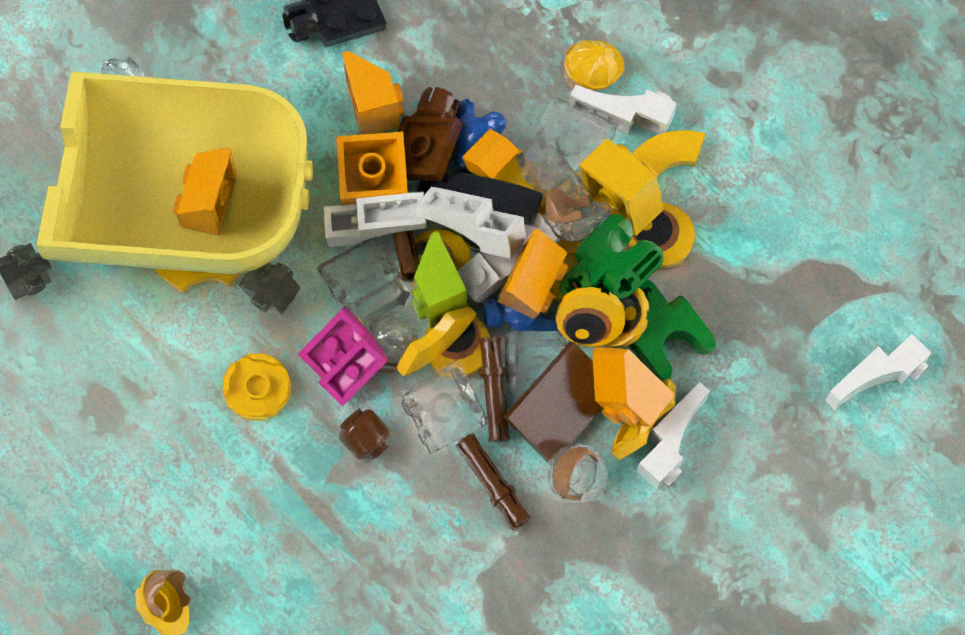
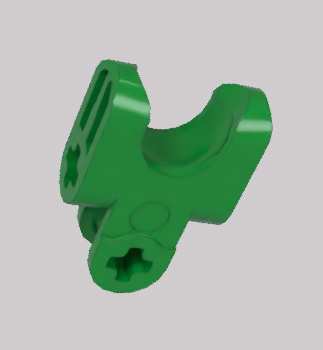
[559,214,663,299]
[629,279,716,381]

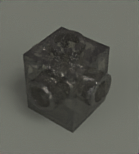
[0,243,52,300]
[238,262,301,315]

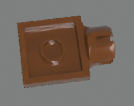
[398,87,463,182]

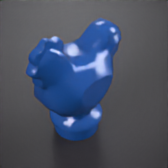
[453,98,507,175]
[483,298,560,340]

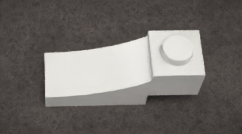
[569,85,677,135]
[415,187,526,259]
[323,192,427,247]
[458,213,561,303]
[825,334,932,410]
[637,382,710,490]

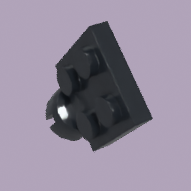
[282,0,387,48]

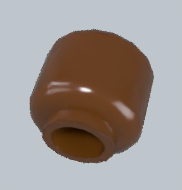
[339,408,390,460]

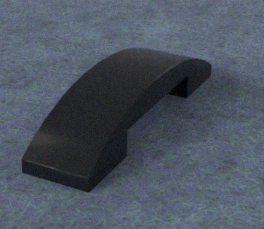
[416,174,543,226]

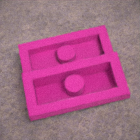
[298,306,389,406]

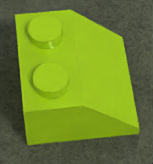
[411,231,467,328]

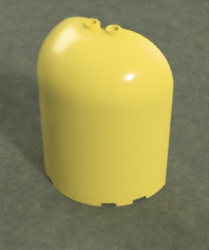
[36,71,313,274]

